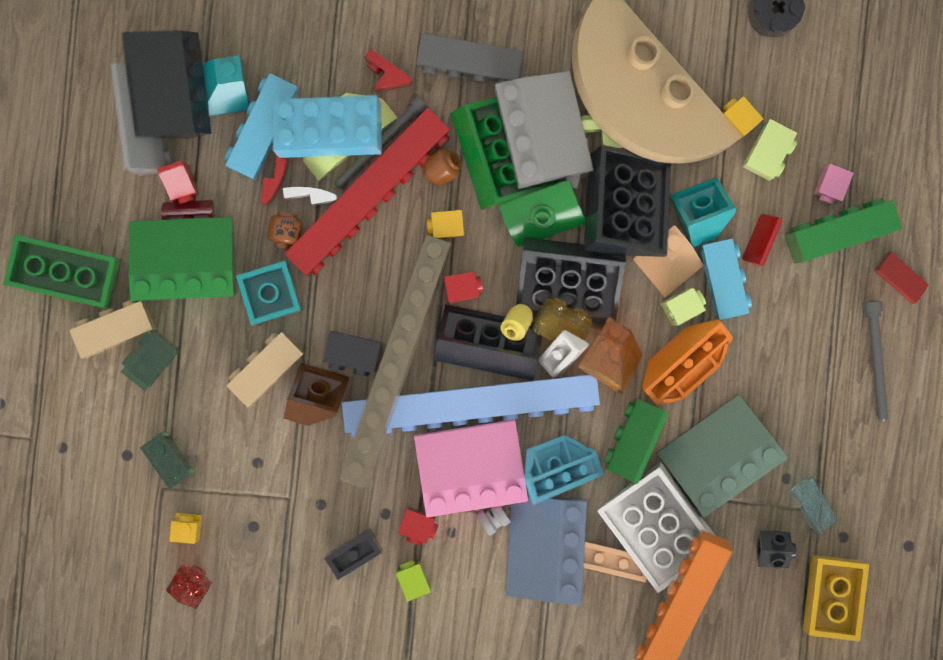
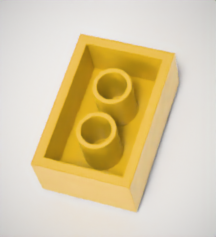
[803,554,869,641]

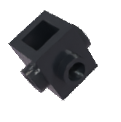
[756,531,796,569]

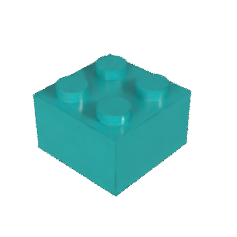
[236,261,303,325]

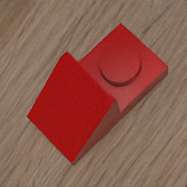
[365,49,413,92]

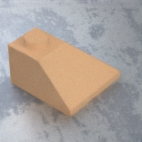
[632,225,704,298]

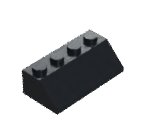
[434,304,544,381]

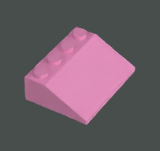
[414,419,528,517]

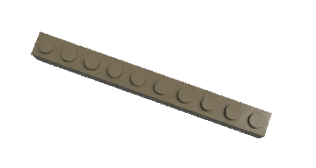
[339,235,452,489]

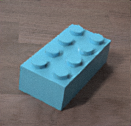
[273,95,382,158]

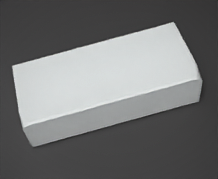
[539,330,589,379]

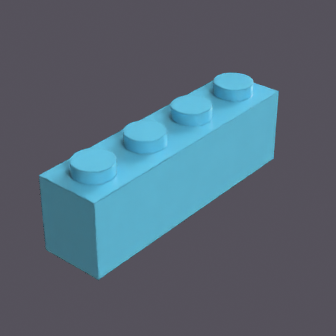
[224,73,300,181]

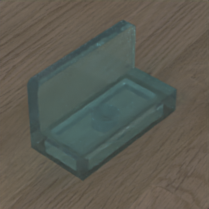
[789,476,838,536]

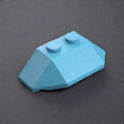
[524,435,604,504]

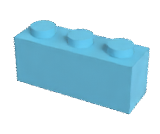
[699,238,752,320]

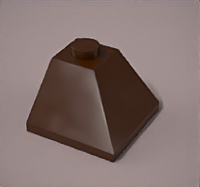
[284,363,349,426]

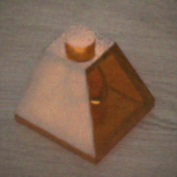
[578,317,643,394]

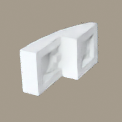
[283,187,338,206]

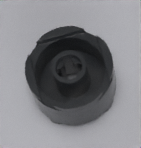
[748,0,805,37]

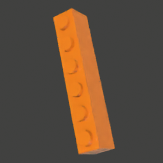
[635,530,732,660]

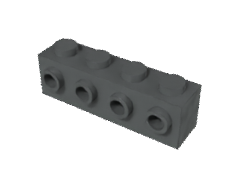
[416,33,523,84]

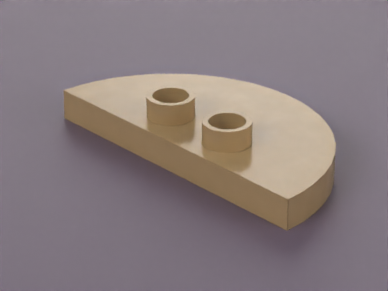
[572,0,743,164]

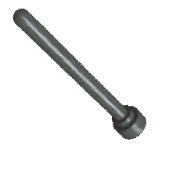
[335,94,430,189]
[862,301,888,422]

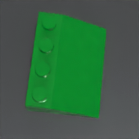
[450,97,558,210]
[129,216,237,301]

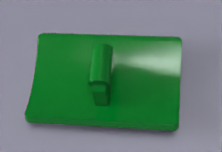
[499,180,585,247]

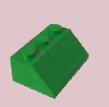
[603,398,669,484]

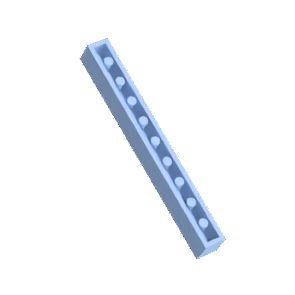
[342,374,600,437]

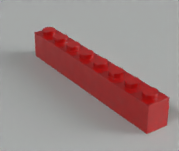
[285,108,450,276]

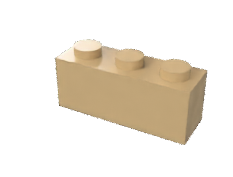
[69,300,156,358]
[226,332,305,408]

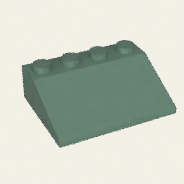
[656,395,788,518]

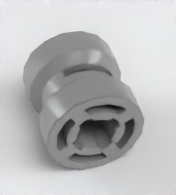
[476,506,511,536]

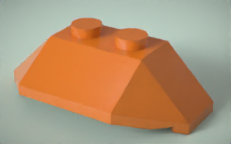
[642,319,733,406]

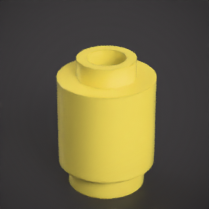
[501,304,533,341]

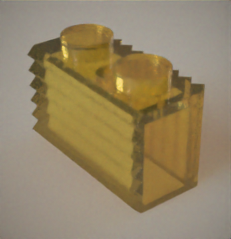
[532,297,592,341]

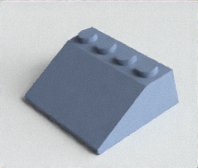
[506,495,588,605]

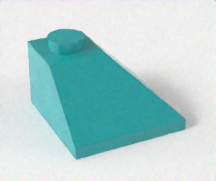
[202,56,250,116]
[670,177,736,247]

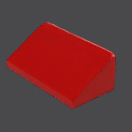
[742,214,783,267]
[874,252,929,304]

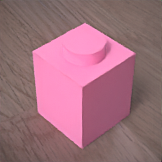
[814,164,854,205]

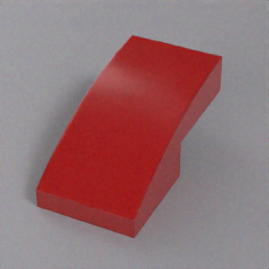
[261,155,289,206]

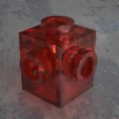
[166,564,212,609]

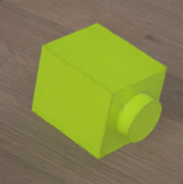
[396,559,431,602]

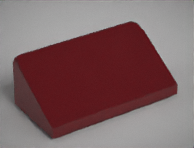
[161,200,214,220]

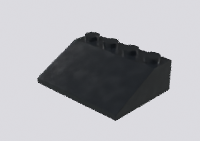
[122,30,212,139]
[584,145,671,257]
[516,237,626,330]

